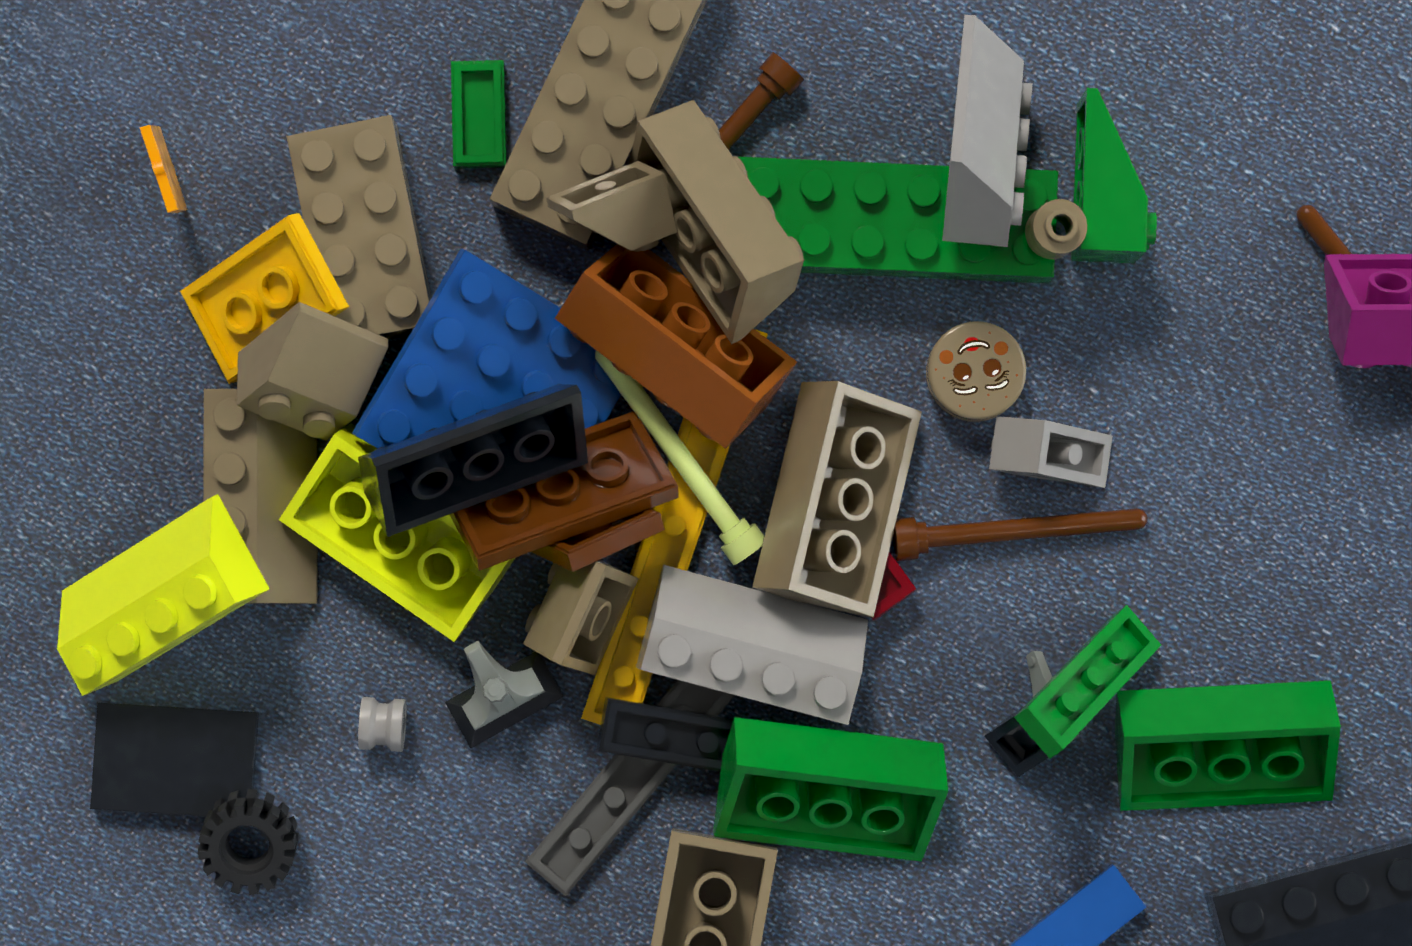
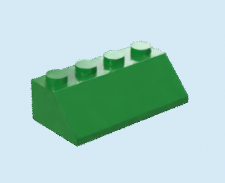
[1115,680,1341,811]
[713,717,948,862]

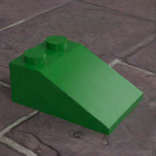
[1071,88,1157,263]

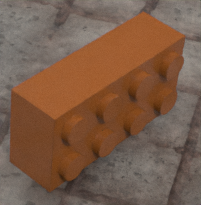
[555,244,797,449]

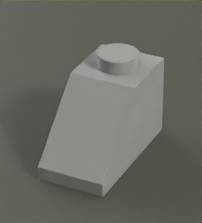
[989,416,1113,488]

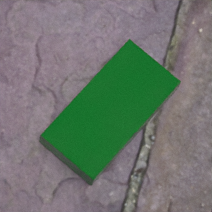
[451,60,507,169]

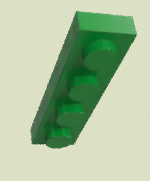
[1014,605,1161,759]

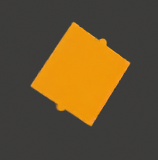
[140,125,188,213]

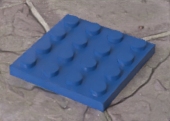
[352,249,621,449]

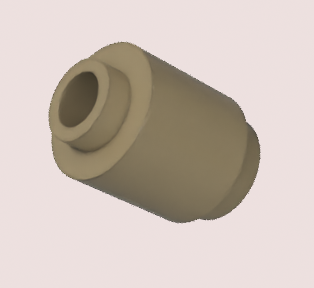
[1025,199,1087,259]

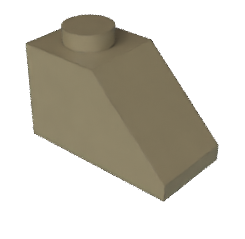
[546,161,677,252]

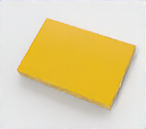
[180,213,349,384]

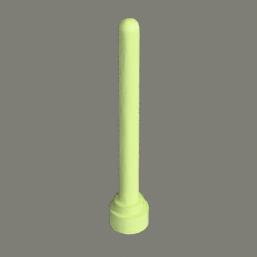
[595,350,764,565]

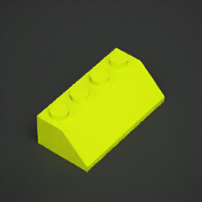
[279,423,515,642]
[57,494,270,696]

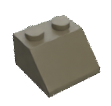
[237,302,388,441]
[523,560,639,675]

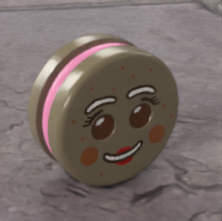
[926,321,1026,422]

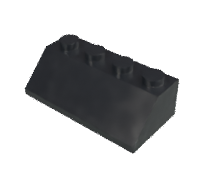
[358,384,588,537]
[1205,838,1412,946]

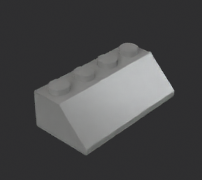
[942,14,1033,247]
[636,565,868,725]

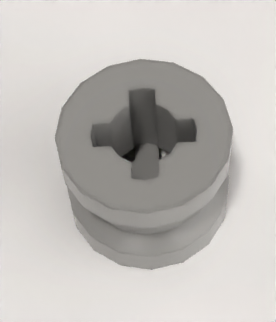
[358,697,407,752]

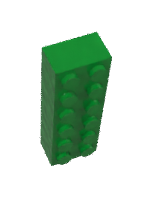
[738,157,1058,284]

